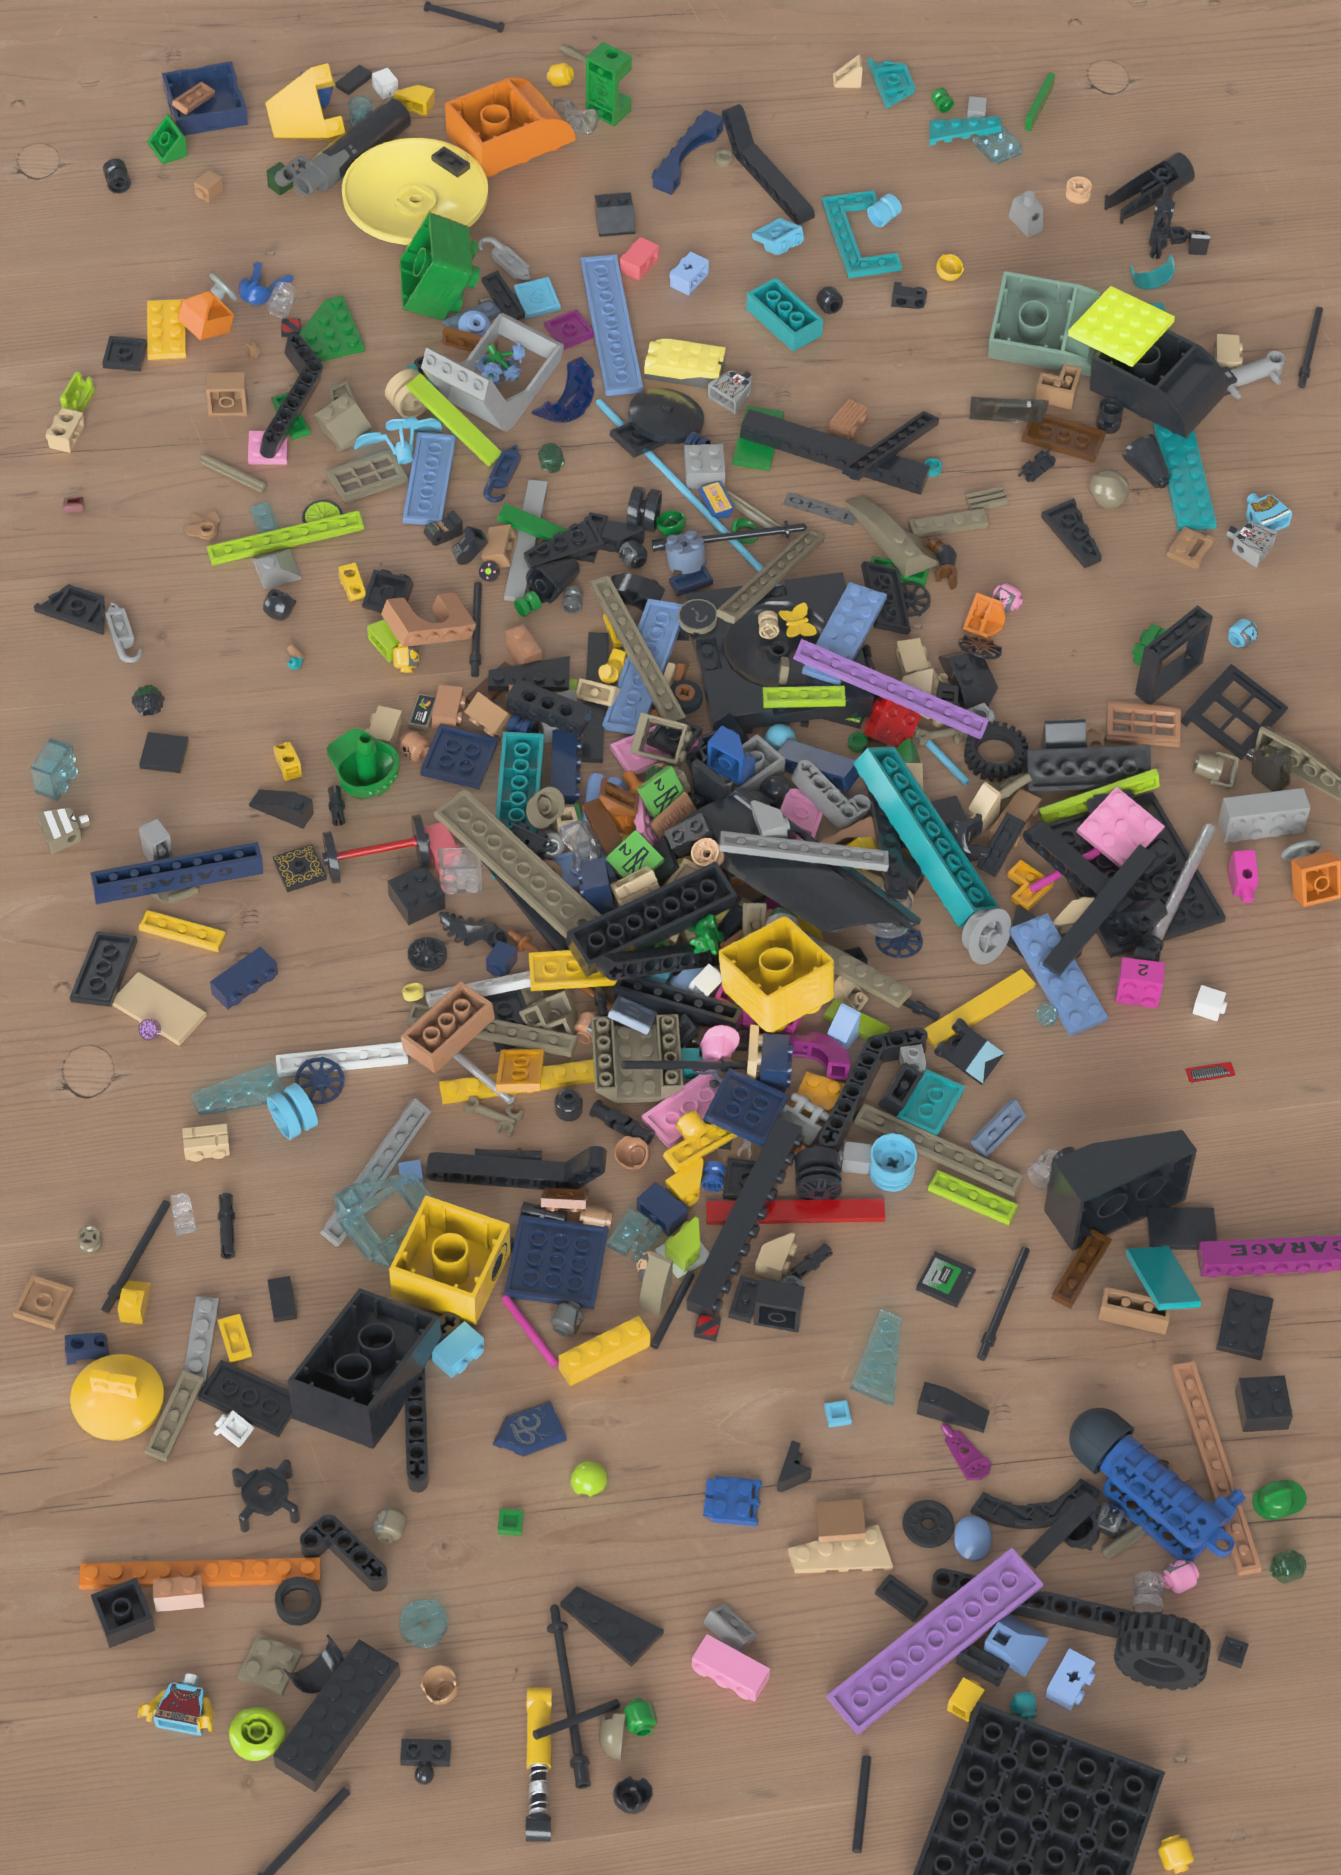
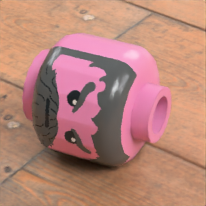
[992,583,1023,612]
[1162,1558,1199,1594]

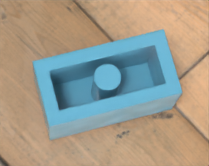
[432,1321,484,1378]

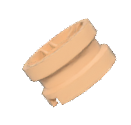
[1066,176,1092,204]
[691,838,724,868]

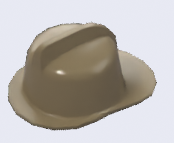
[526,787,565,829]

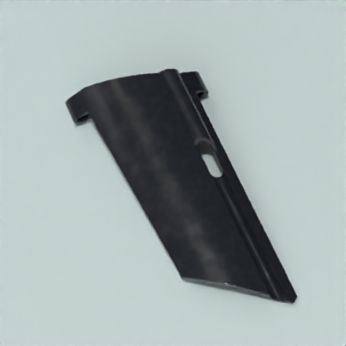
[674,788,921,933]

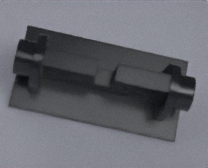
[1018,448,1056,482]
[510,822,552,855]
[956,1644,1009,1687]

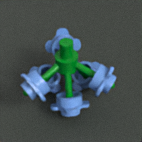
[476,341,526,386]

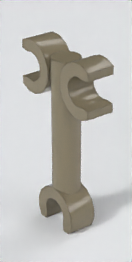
[914,725,968,746]
[464,1096,523,1138]

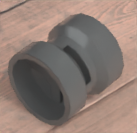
[562,586,583,614]

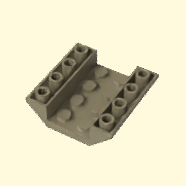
[591,1014,683,1103]

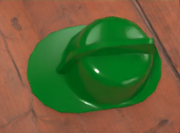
[1252,1480,1307,1520]

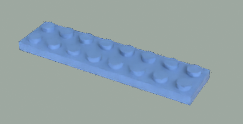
[602,599,683,735]

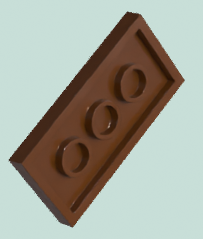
[1021,410,1106,463]

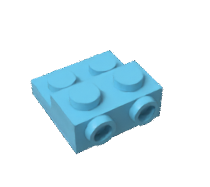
[752,218,805,255]

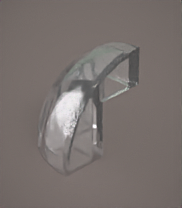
[554,99,599,135]
[559,820,601,871]

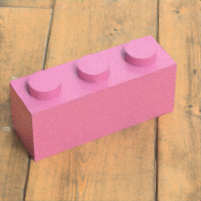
[692,1634,770,1702]

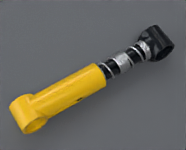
[526,1687,552,1842]

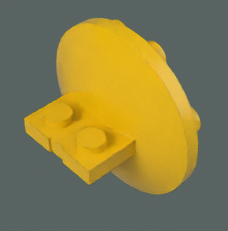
[70,1354,164,1440]

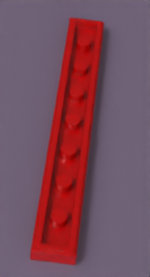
[706,1199,886,1225]

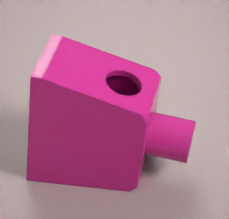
[1227,850,1259,903]

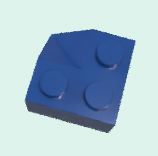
[707,726,756,786]

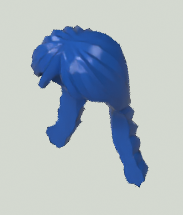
[238,262,293,305]

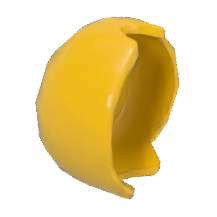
[936,254,964,281]

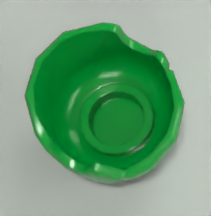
[657,510,686,536]

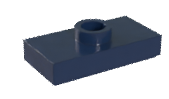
[669,566,713,597]

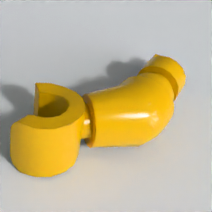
[598,648,627,684]

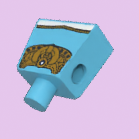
[1246,493,1293,531]

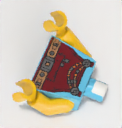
[137,1674,215,1736]

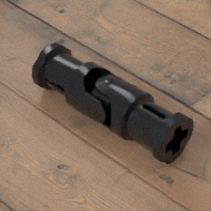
[589,1099,655,1146]

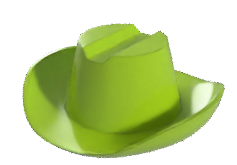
[229,1707,286,1761]

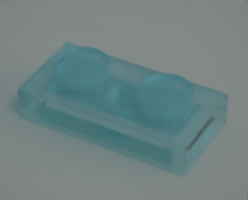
[249,502,279,534]

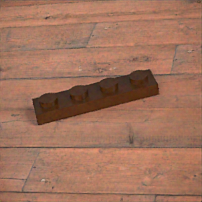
[1051,1229,1112,1309]

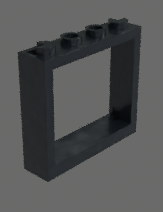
[1135,605,1213,705]

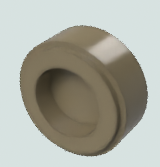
[715,149,733,166]

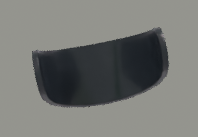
[283,1635,344,1694]

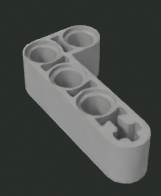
[791,760,871,830]

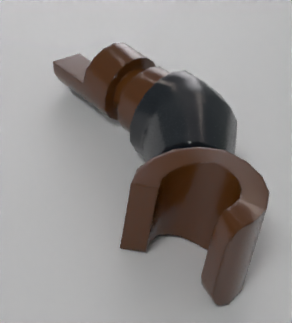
[921,537,957,590]

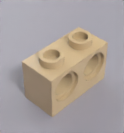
[46,407,85,453]

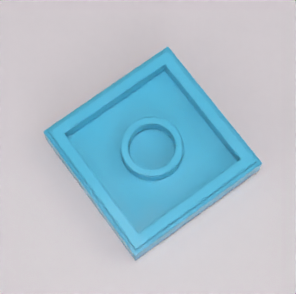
[513,277,561,319]

